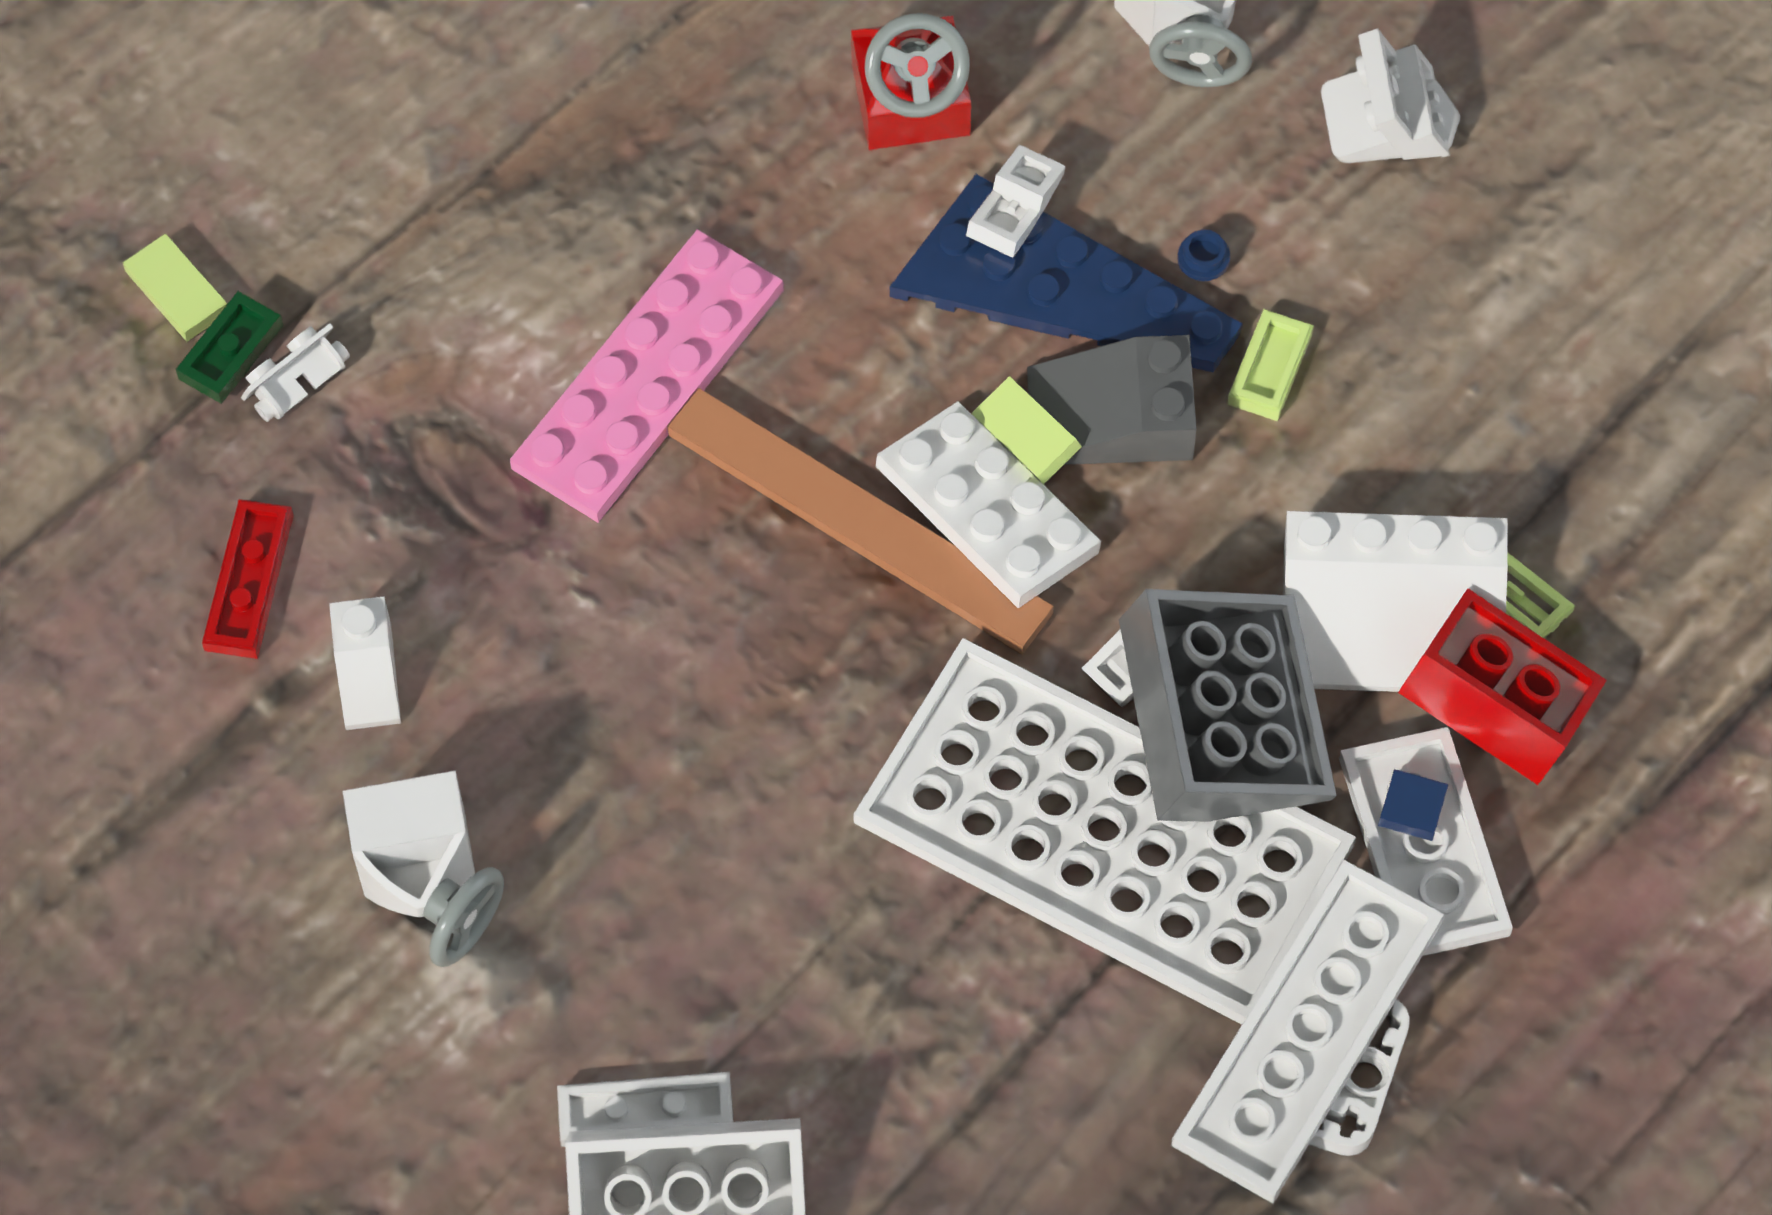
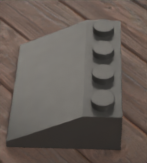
[1119,589,1337,822]

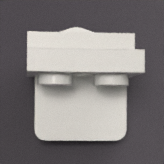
[1321,28,1460,163]

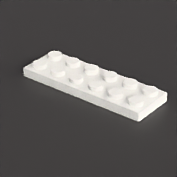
[1172,860,1444,1203]

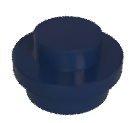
[1177,230,1230,281]

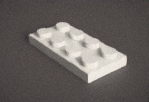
[876,402,1101,608]
[1339,727,1513,956]

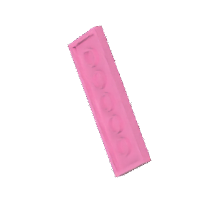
[510,229,784,523]

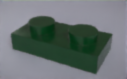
[175,291,284,404]

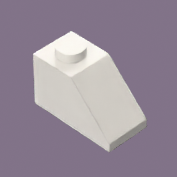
[329,596,401,730]

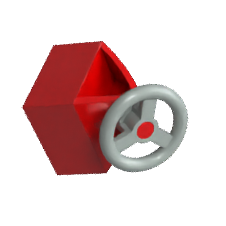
[851,13,971,150]

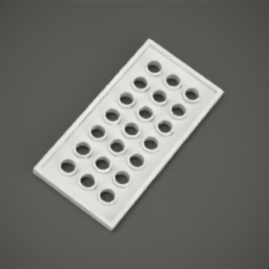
[854,638,1356,1025]

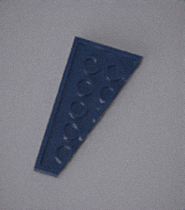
[889,174,1242,372]

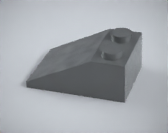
[1027,335,1196,465]

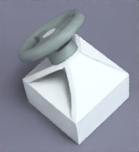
[1114,0,1252,87]
[343,771,504,967]

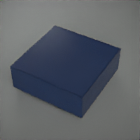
[1378,769,1449,841]

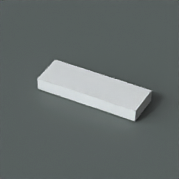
[557,1072,733,1147]

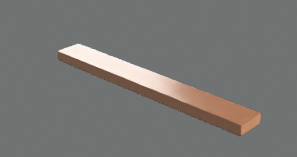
[667,388,1054,655]

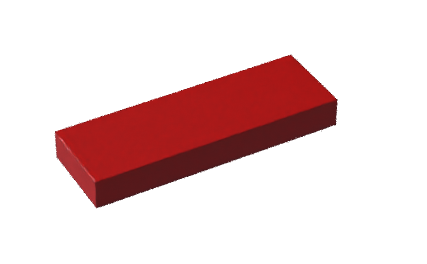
[202,499,294,659]

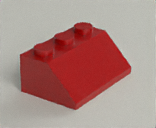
[1398,588,1607,785]

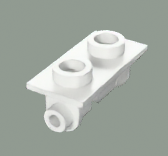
[241,323,350,422]

